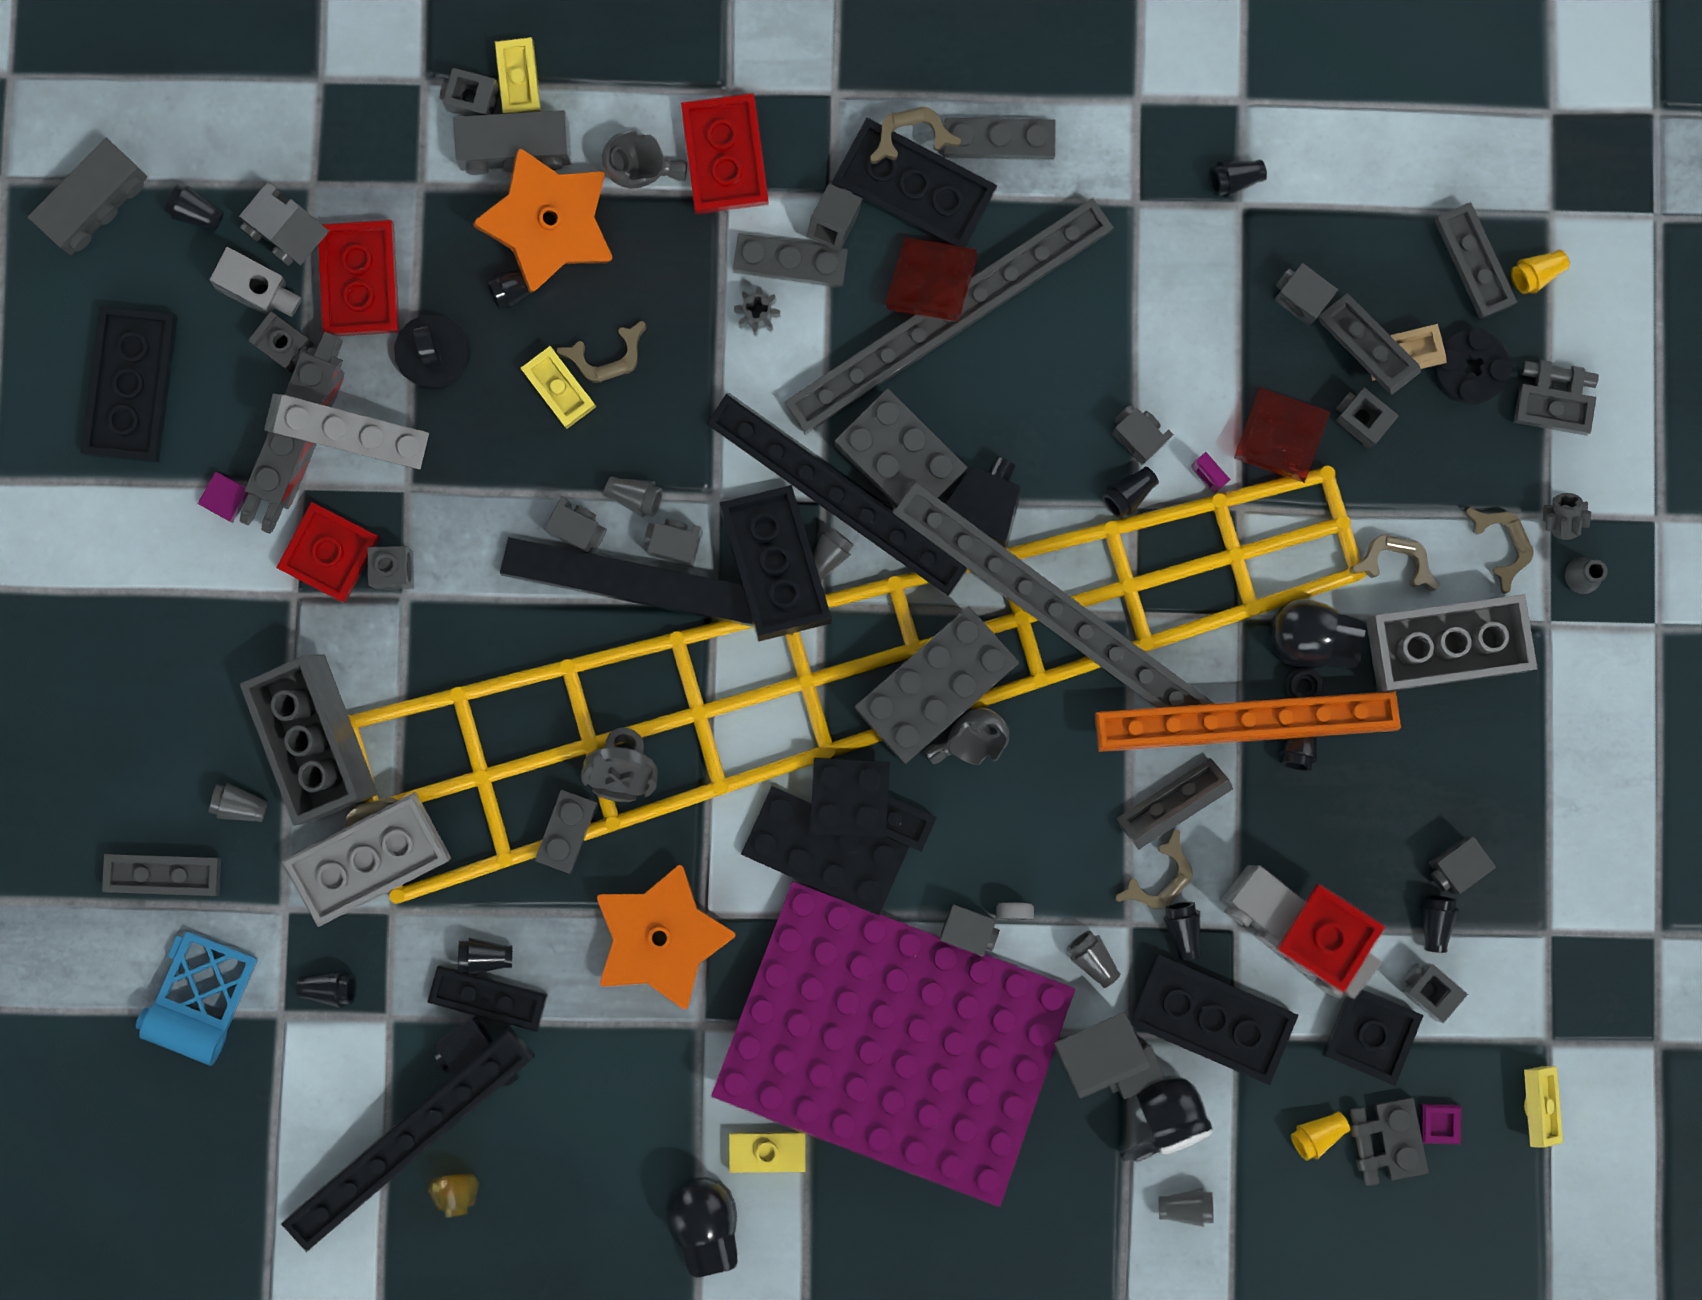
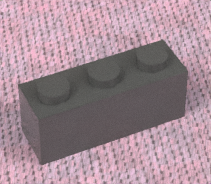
[453,110,571,175]
[28,137,148,256]

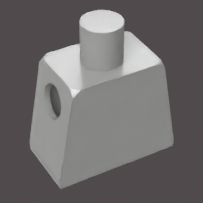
[210,247,302,317]

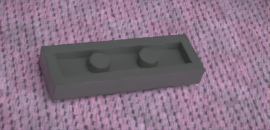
[944,118,1056,160]
[1434,202,1517,320]
[733,233,848,289]
[1319,293,1421,395]
[1116,758,1233,850]
[102,854,221,896]

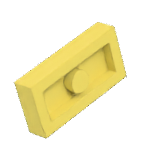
[495,38,541,114]
[521,346,596,429]
[1524,1066,1563,1148]
[729,1132,806,1173]

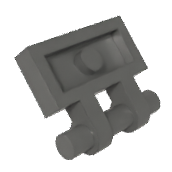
[1513,360,1599,436]
[1349,1096,1429,1185]

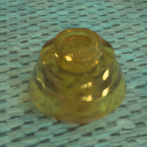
[427,1173,480,1217]

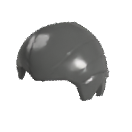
[602,130,688,189]
[923,708,1010,765]

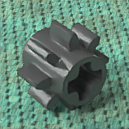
[734,287,781,336]
[1542,493,1591,540]

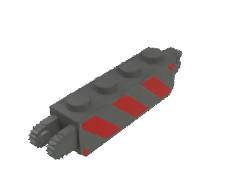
[239,332,344,534]

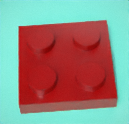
[276,502,380,603]
[1275,884,1385,993]

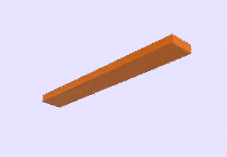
[1095,691,1401,752]

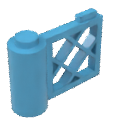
[136,931,258,1066]

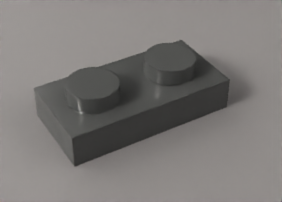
[535,790,598,874]

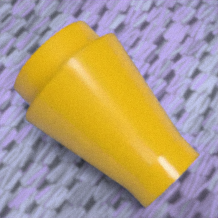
[1511,249,1570,294]
[1290,1111,1350,1161]

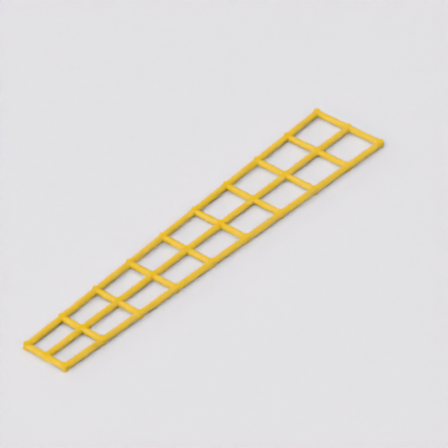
[348,466,1366,904]

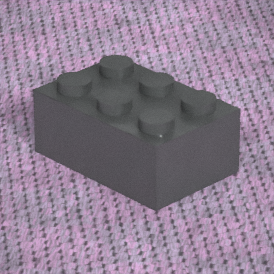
[835,389,968,508]

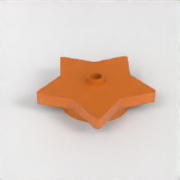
[473,149,612,293]
[597,865,736,1010]

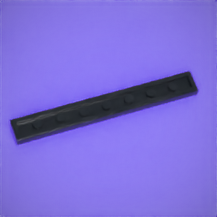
[707,393,968,596]
[500,537,793,635]
[281,1027,535,1252]

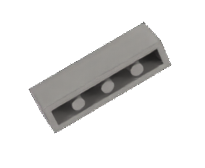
[264,394,429,469]

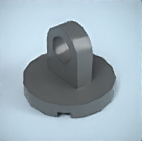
[581,728,658,802]

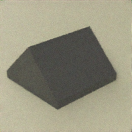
[1055,1012,1151,1099]

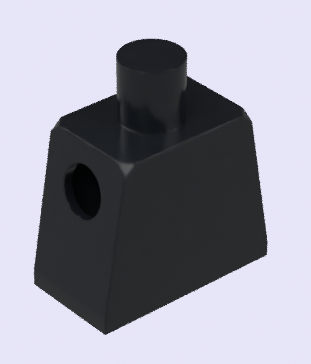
[946,457,1021,549]

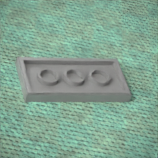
[282,792,451,927]

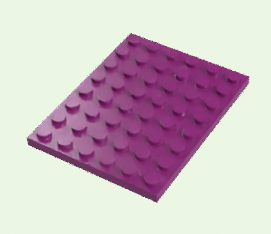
[710,881,1075,1207]

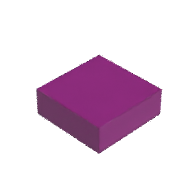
[1191,452,1231,493]
[197,472,249,523]
[1420,1103,1461,1144]

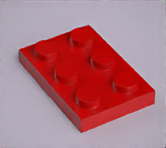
[681,93,769,214]
[318,220,400,337]

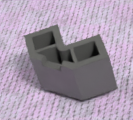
[238,182,329,266]

